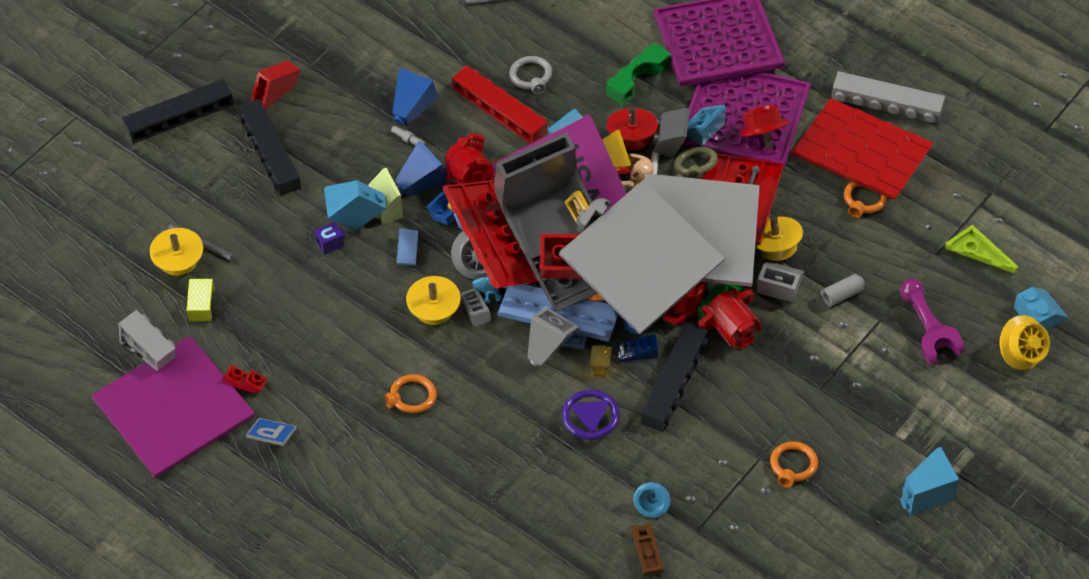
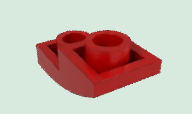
[222,364,268,393]

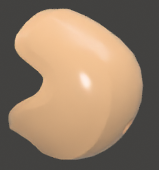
[628,154,654,185]

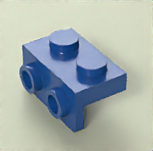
[427,184,455,225]

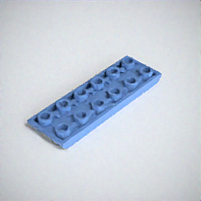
[497,285,619,342]

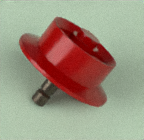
[739,105,790,149]
[606,106,658,150]

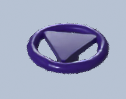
[562,390,620,440]

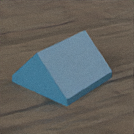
[687,105,726,146]

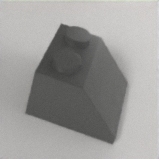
[651,108,690,158]

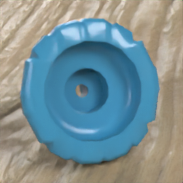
[472,276,503,304]
[633,482,671,518]

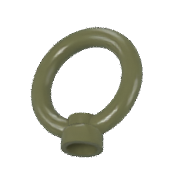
[674,147,718,179]

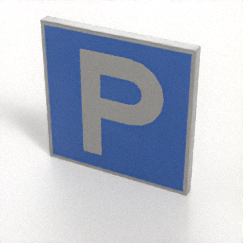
[246,418,297,446]

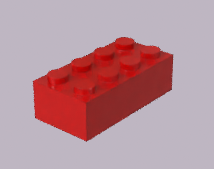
[540,234,583,279]

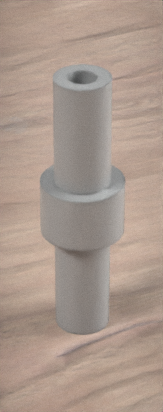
[391,126,425,145]

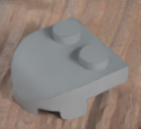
[576,198,611,233]

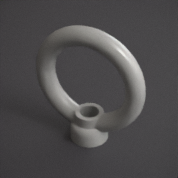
[509,56,552,95]

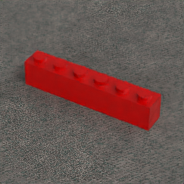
[452,65,548,144]

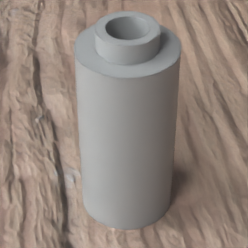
[821,274,865,307]

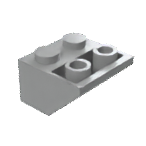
[757,261,804,303]

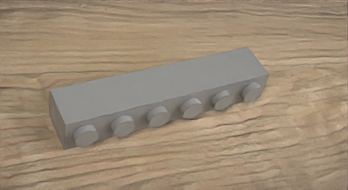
[831,71,945,124]

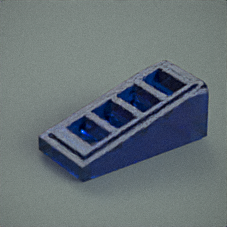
[617,335,658,362]

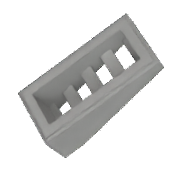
[460,289,491,327]

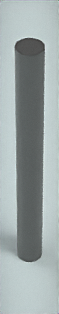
[168,223,234,261]

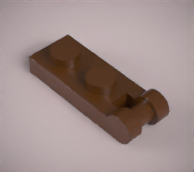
[630,522,664,576]

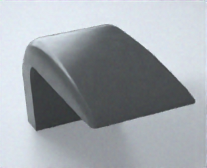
[494,132,597,311]

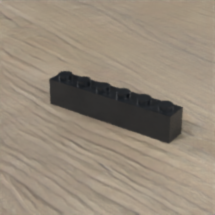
[122,79,234,144]
[237,99,301,196]
[641,323,709,432]

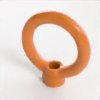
[843,182,888,218]
[385,374,437,414]
[770,442,818,488]

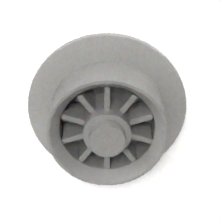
[451,231,487,279]

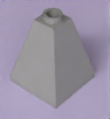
[528,307,579,367]

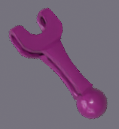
[900,278,964,366]

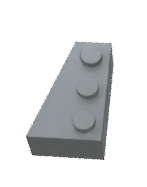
[118,310,176,371]

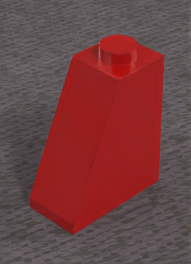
[251,60,301,110]

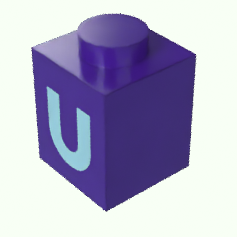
[314,222,345,255]

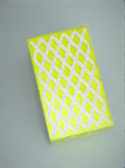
[187,279,214,322]

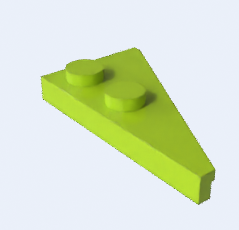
[945,225,1018,273]

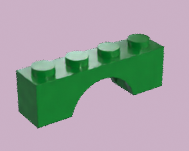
[606,42,671,106]

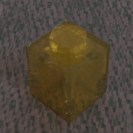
[590,345,612,377]

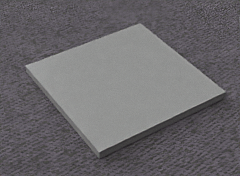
[644,173,759,287]
[559,180,725,335]

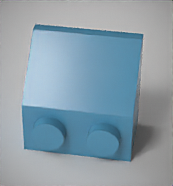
[1014,287,1068,330]

